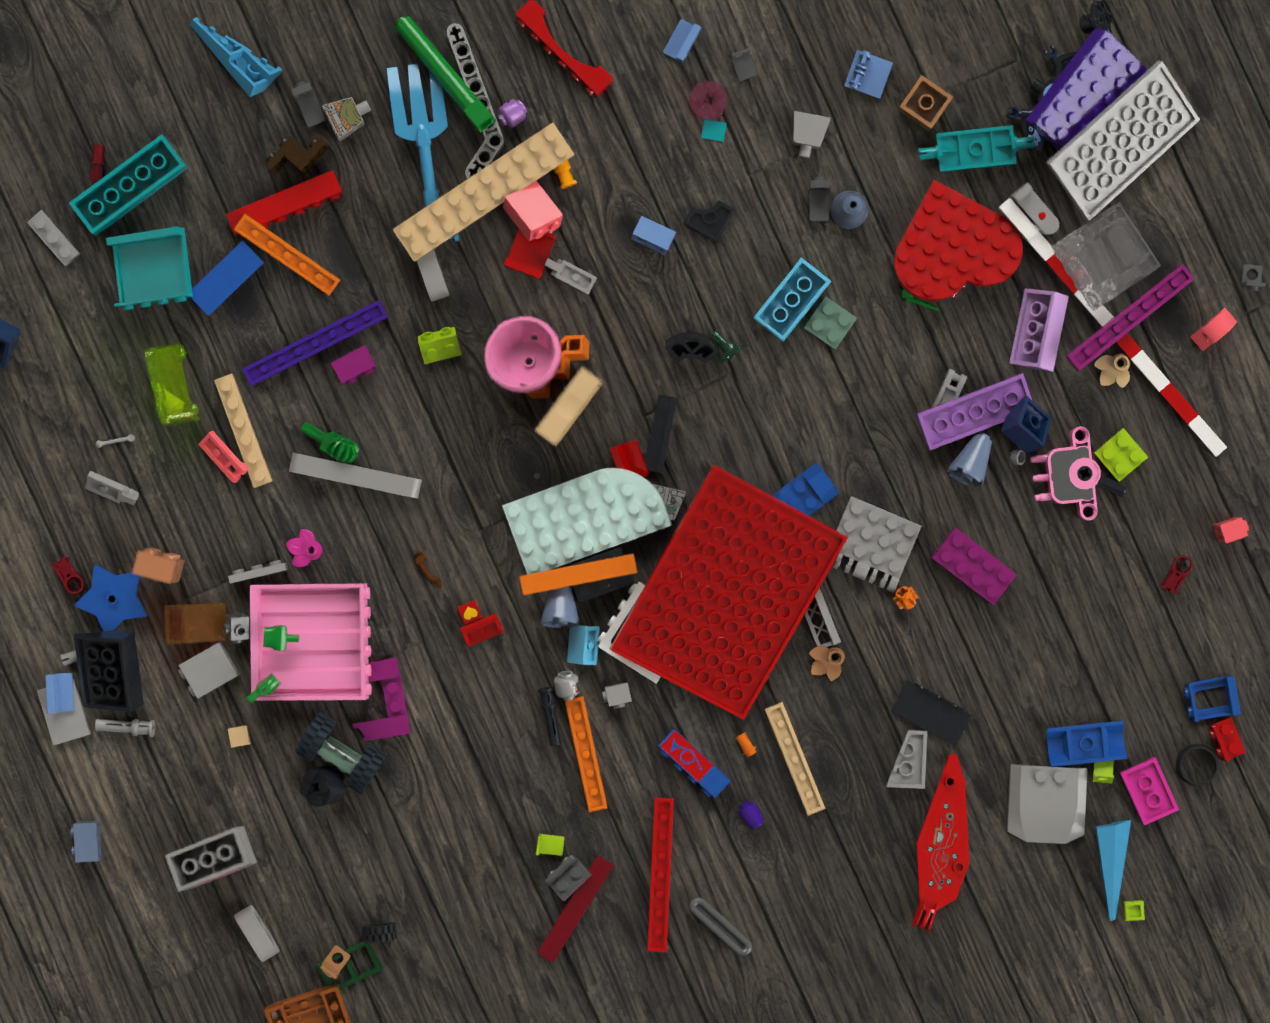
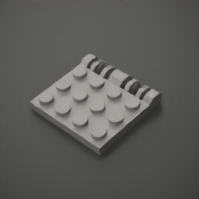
[833,496,922,593]

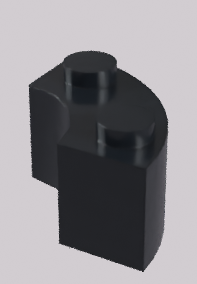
[665,332,719,363]

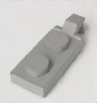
[544,258,597,295]
[85,471,139,505]

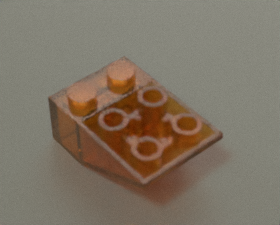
[164,602,227,644]

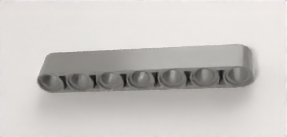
[289,453,422,499]

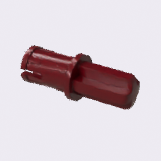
[90,144,105,183]

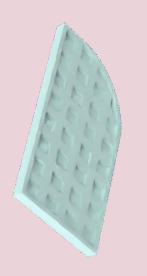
[502,468,672,575]

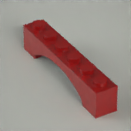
[516,0,614,98]

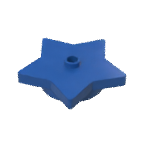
[75,565,148,632]

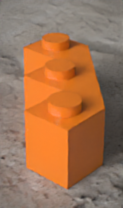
[527,335,590,399]

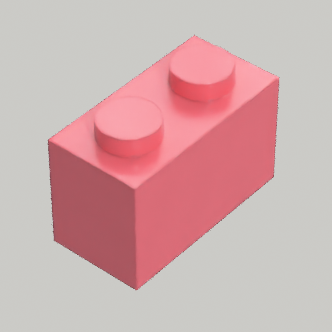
[1212,517,1249,543]

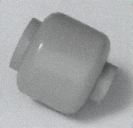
[554,671,580,701]

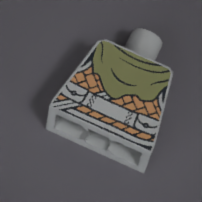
[322,97,371,141]

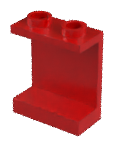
[504,229,556,280]

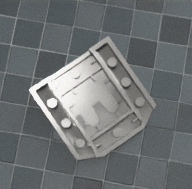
[1007,764,1087,844]

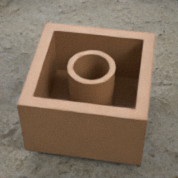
[898,75,953,132]

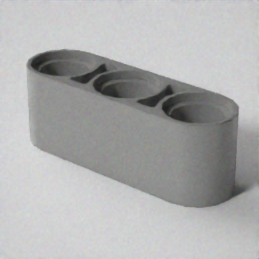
[417,249,450,302]
[234,905,280,962]

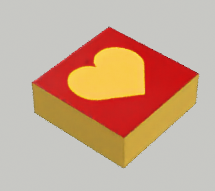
[458,600,483,625]

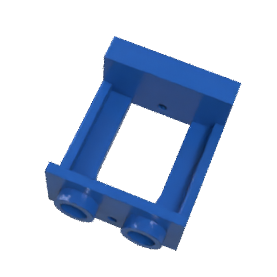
[1183,675,1241,722]

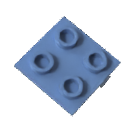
[844,50,893,99]

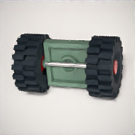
[295,712,387,795]

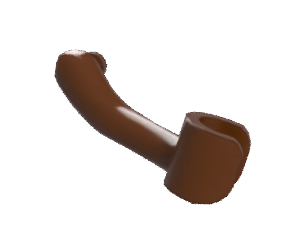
[413,551,442,588]

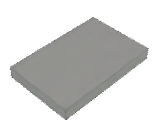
[37,679,91,745]

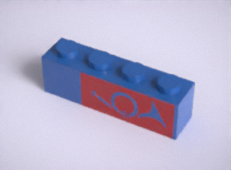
[658,728,730,798]

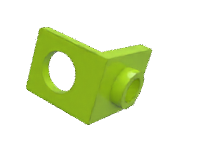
[1093,760,1114,784]
[536,834,565,856]

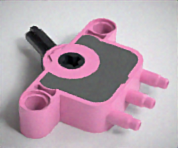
[1030,427,1127,520]

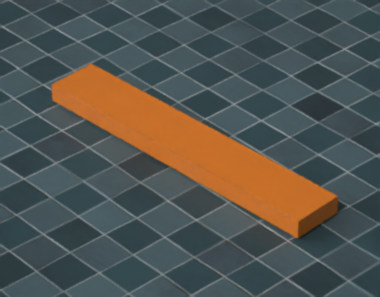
[234,214,340,296]
[520,554,637,595]
[565,696,608,812]

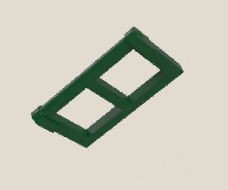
[316,941,383,990]

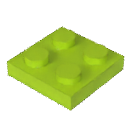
[1093,428,1148,482]

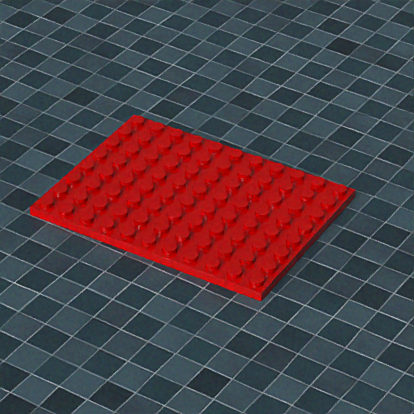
[610,464,848,720]

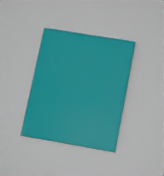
[701,119,727,142]

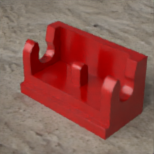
[460,613,504,647]

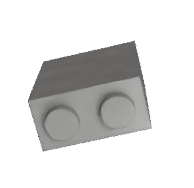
[179,642,240,699]

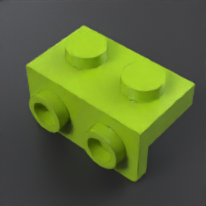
[418,327,462,364]

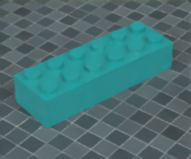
[69,135,188,236]

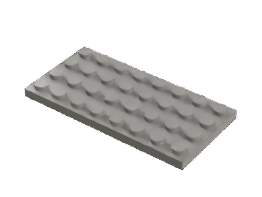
[1046,61,1200,221]

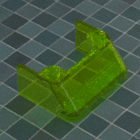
[145,344,200,427]

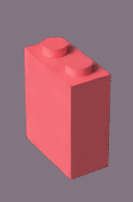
[503,181,563,241]

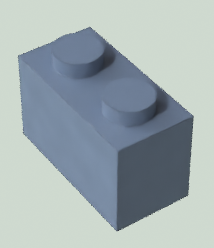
[71,821,102,862]

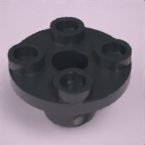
[1079,0,1113,35]

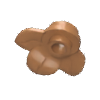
[809,646,845,681]

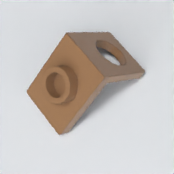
[320,945,351,979]

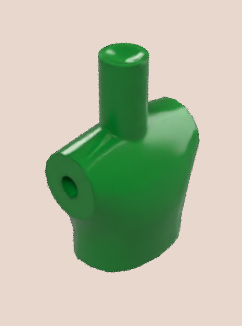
[263,625,299,651]
[246,673,281,703]

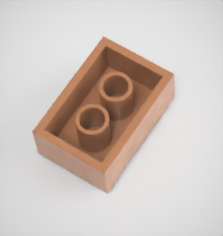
[132,547,185,584]

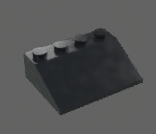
[73,630,144,712]

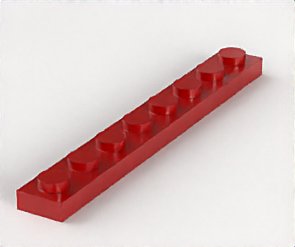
[647,797,674,952]

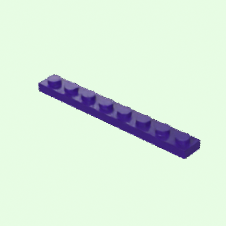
[243,300,389,386]

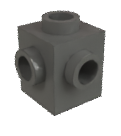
[222,613,250,643]

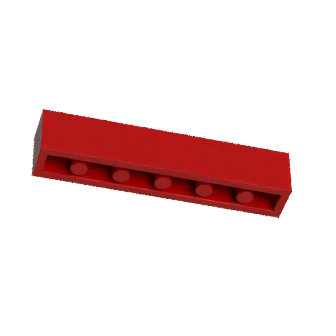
[226,170,343,238]

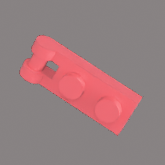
[198,431,248,483]

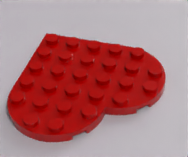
[894,180,1023,301]

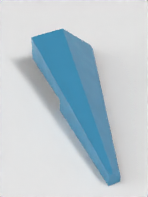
[190,17,282,97]
[1094,820,1131,921]

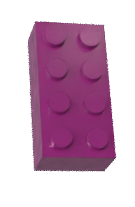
[930,528,1017,605]

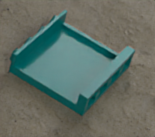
[106,227,193,310]

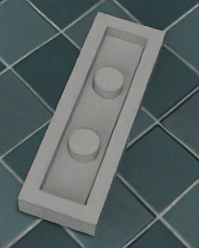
[27,210,80,266]
[228,560,288,583]

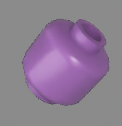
[498,99,527,128]

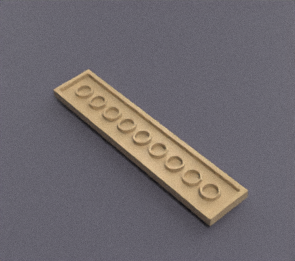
[393,123,575,262]

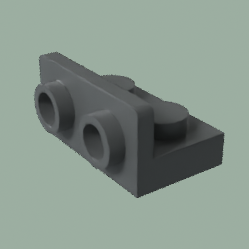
[545,855,592,901]

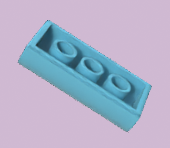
[753,258,831,342]

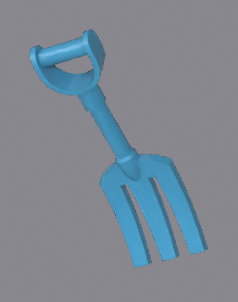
[387,64,459,242]

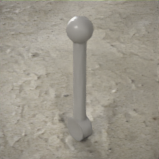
[95,434,135,448]

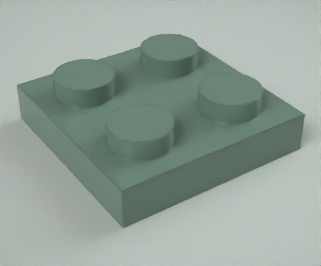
[804,297,857,350]

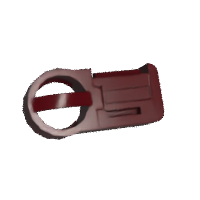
[1160,555,1193,594]
[52,556,86,595]

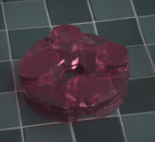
[689,81,728,120]

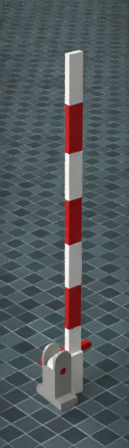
[998,183,1227,457]

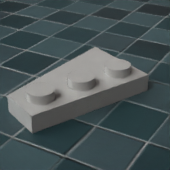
[886,730,927,789]

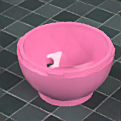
[485,317,561,393]

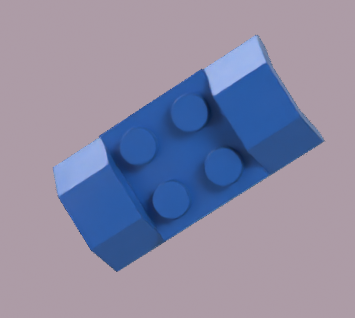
[772,463,839,515]
[1046,720,1127,767]

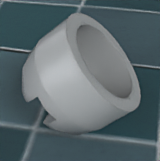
[1009,449,1026,465]

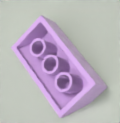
[1009,288,1069,371]

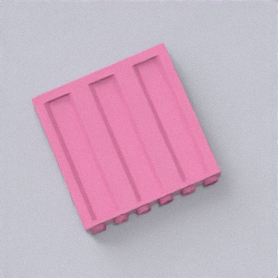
[250,583,372,701]

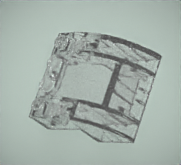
[1051,202,1161,311]

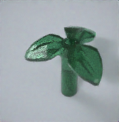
[712,331,744,363]

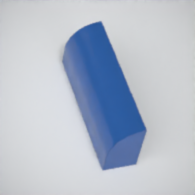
[190,241,264,316]

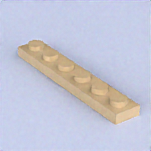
[214,374,273,488]

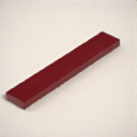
[537,855,614,963]

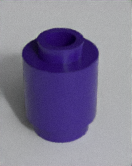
[738,800,764,830]

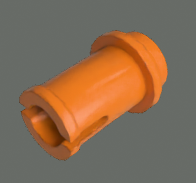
[735,732,756,758]

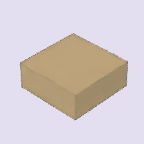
[228,725,251,748]

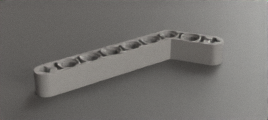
[447,23,504,179]

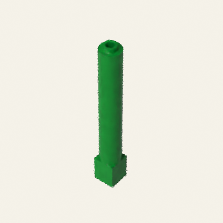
[395,16,495,133]

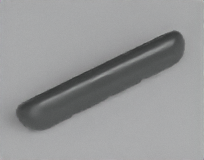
[689,897,752,956]

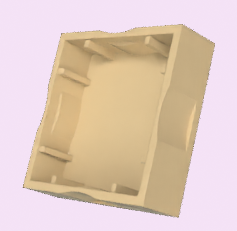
[536,368,602,446]

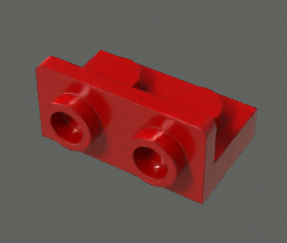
[1208,717,1245,762]

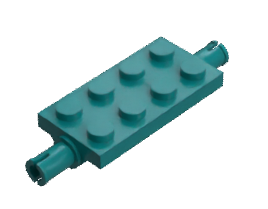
[918,125,1035,172]

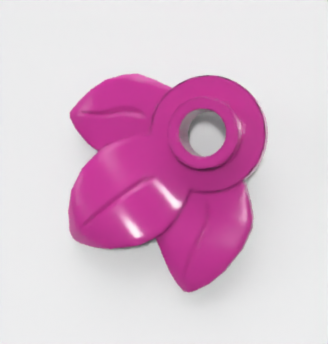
[286,529,322,567]

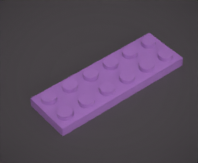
[916,373,1032,450]

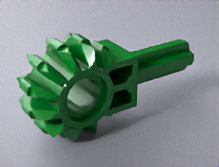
[301,422,359,463]

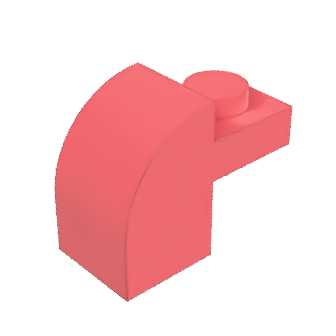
[1191,308,1237,351]

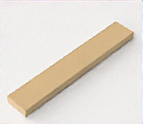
[765,702,825,816]

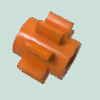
[893,586,919,610]

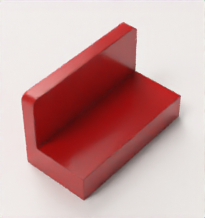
[610,439,649,477]

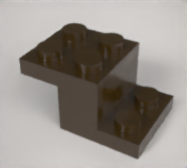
[265,136,330,175]

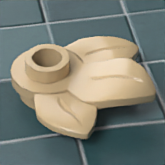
[1094,354,1130,388]

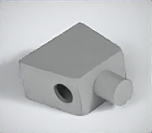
[793,111,831,158]

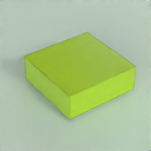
[1123,900,1145,921]

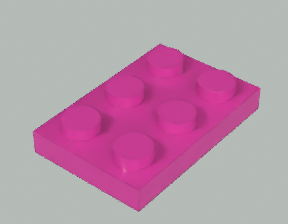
[1119,757,1179,826]

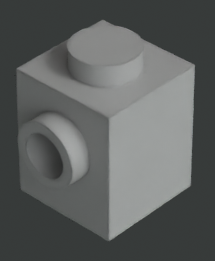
[602,682,632,709]

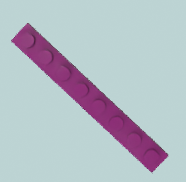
[1066,264,1194,372]

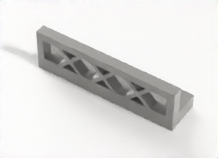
[804,588,841,647]

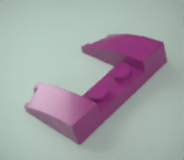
[352,657,411,741]

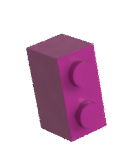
[331,345,377,385]

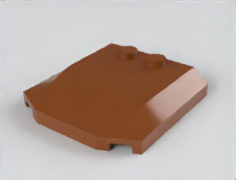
[264,984,351,1023]

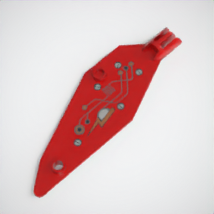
[912,753,970,932]

